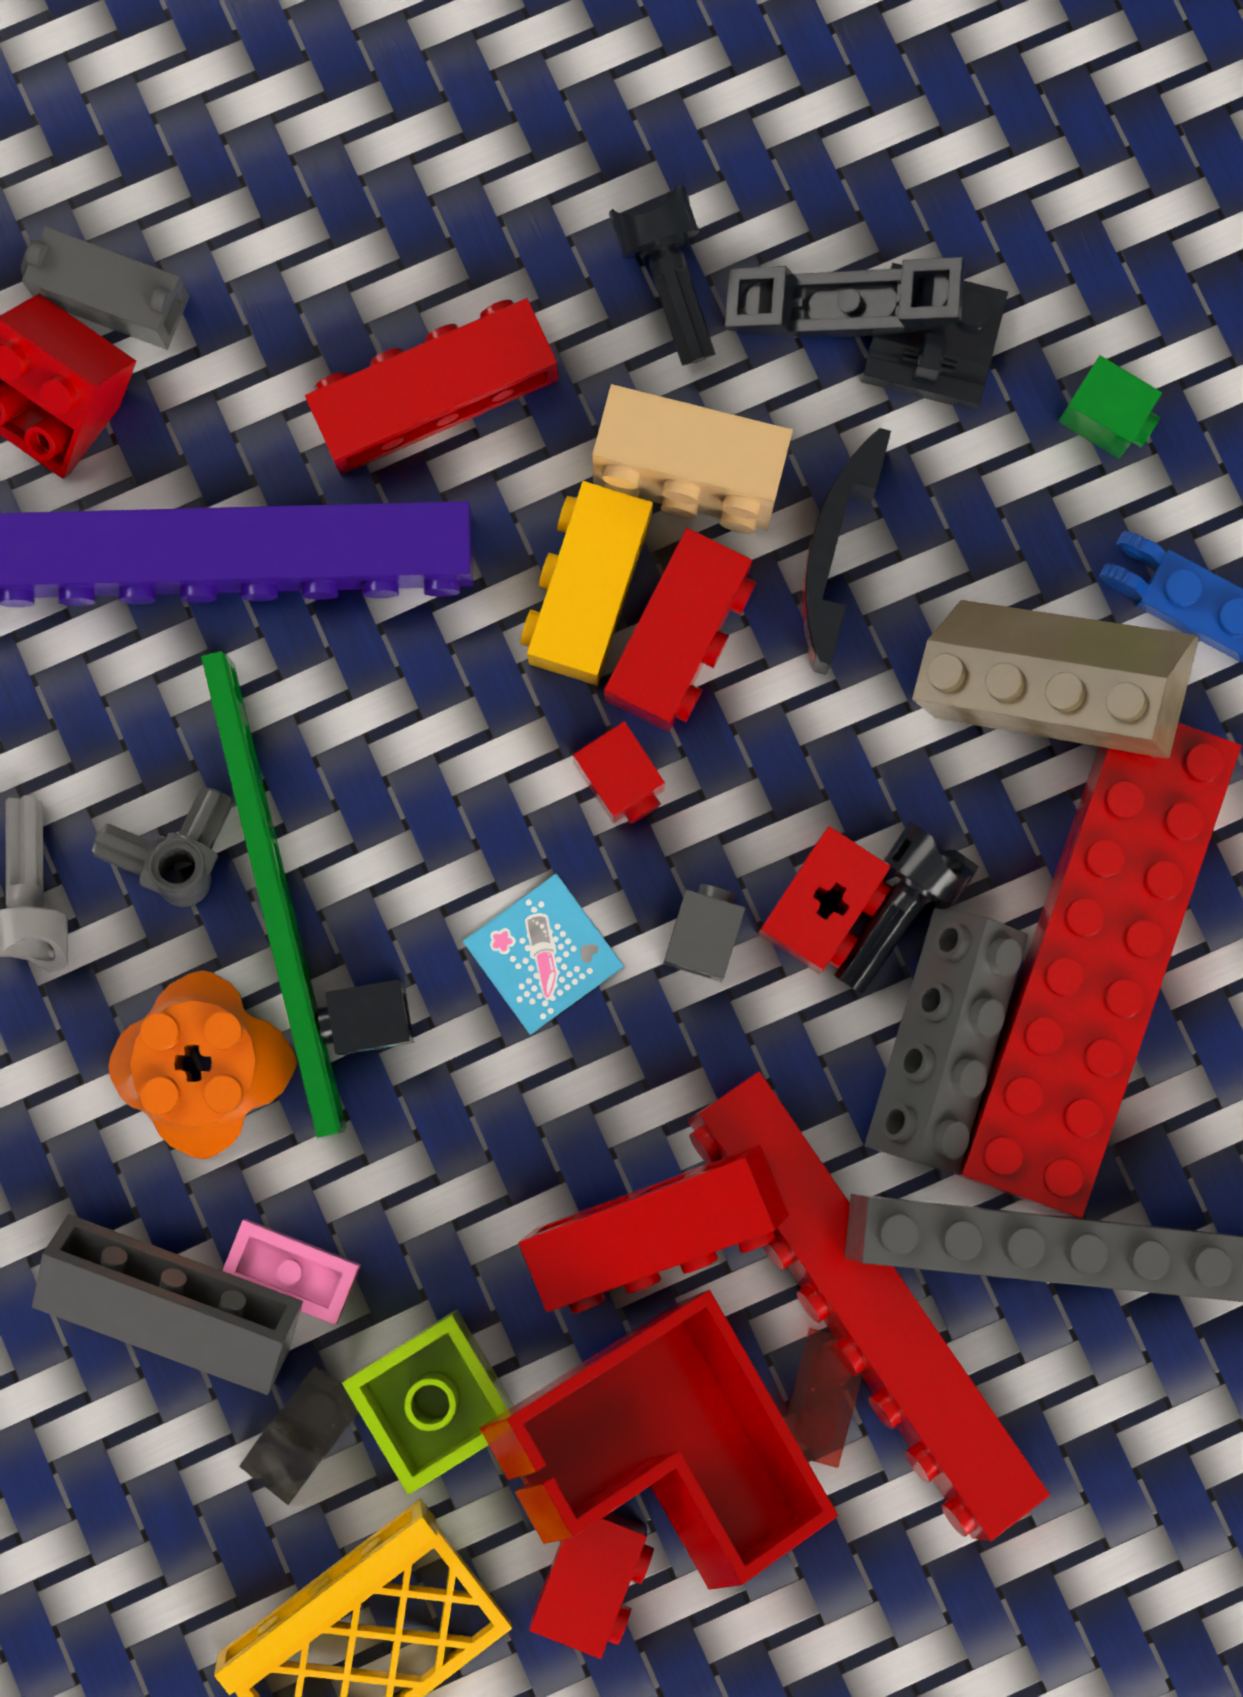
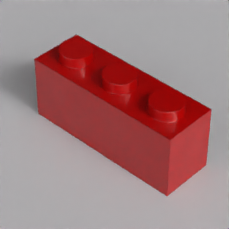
[604,527,757,732]

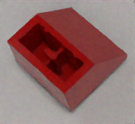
[0,293,137,479]

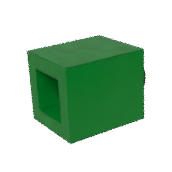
[1058,355,1162,459]

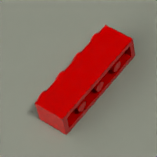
[305,298,559,476]
[518,1144,789,1314]

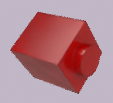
[573,721,665,824]

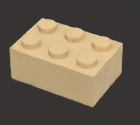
[592,384,793,534]

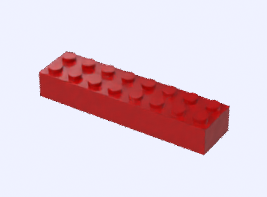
[952,723,1242,1219]

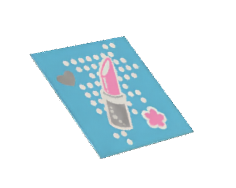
[463,873,624,1035]

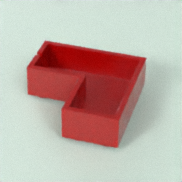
[479,1290,839,1590]

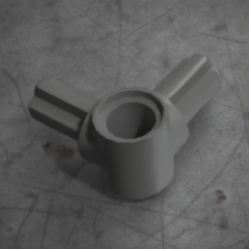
[92,787,233,907]

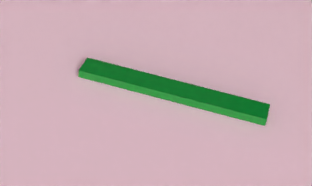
[201,651,347,1138]

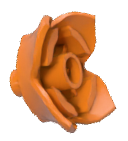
[108,970,298,1160]

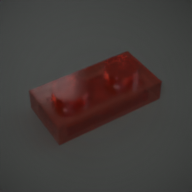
[784,1327,862,1468]

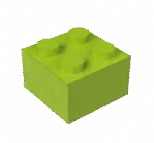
[342,1309,515,1495]

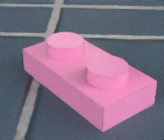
[222,1219,361,1325]

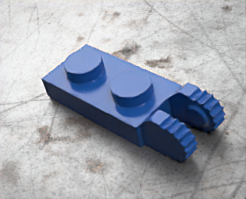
[1099,531,1243,662]

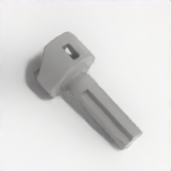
[0,795,68,972]

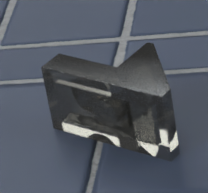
[239,1364,359,1505]

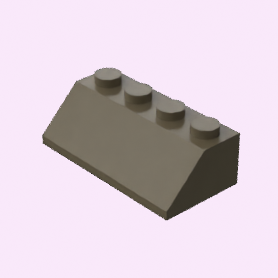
[912,600,1199,759]

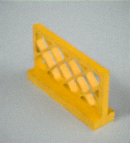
[214,1498,512,1697]

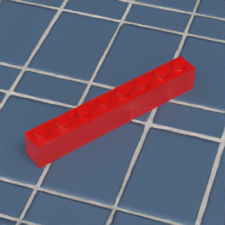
[687,1071,1051,1542]

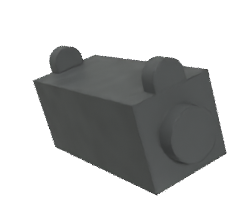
[21,226,190,350]

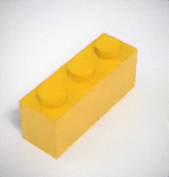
[520,481,653,686]

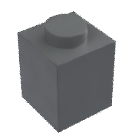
[663,884,745,982]

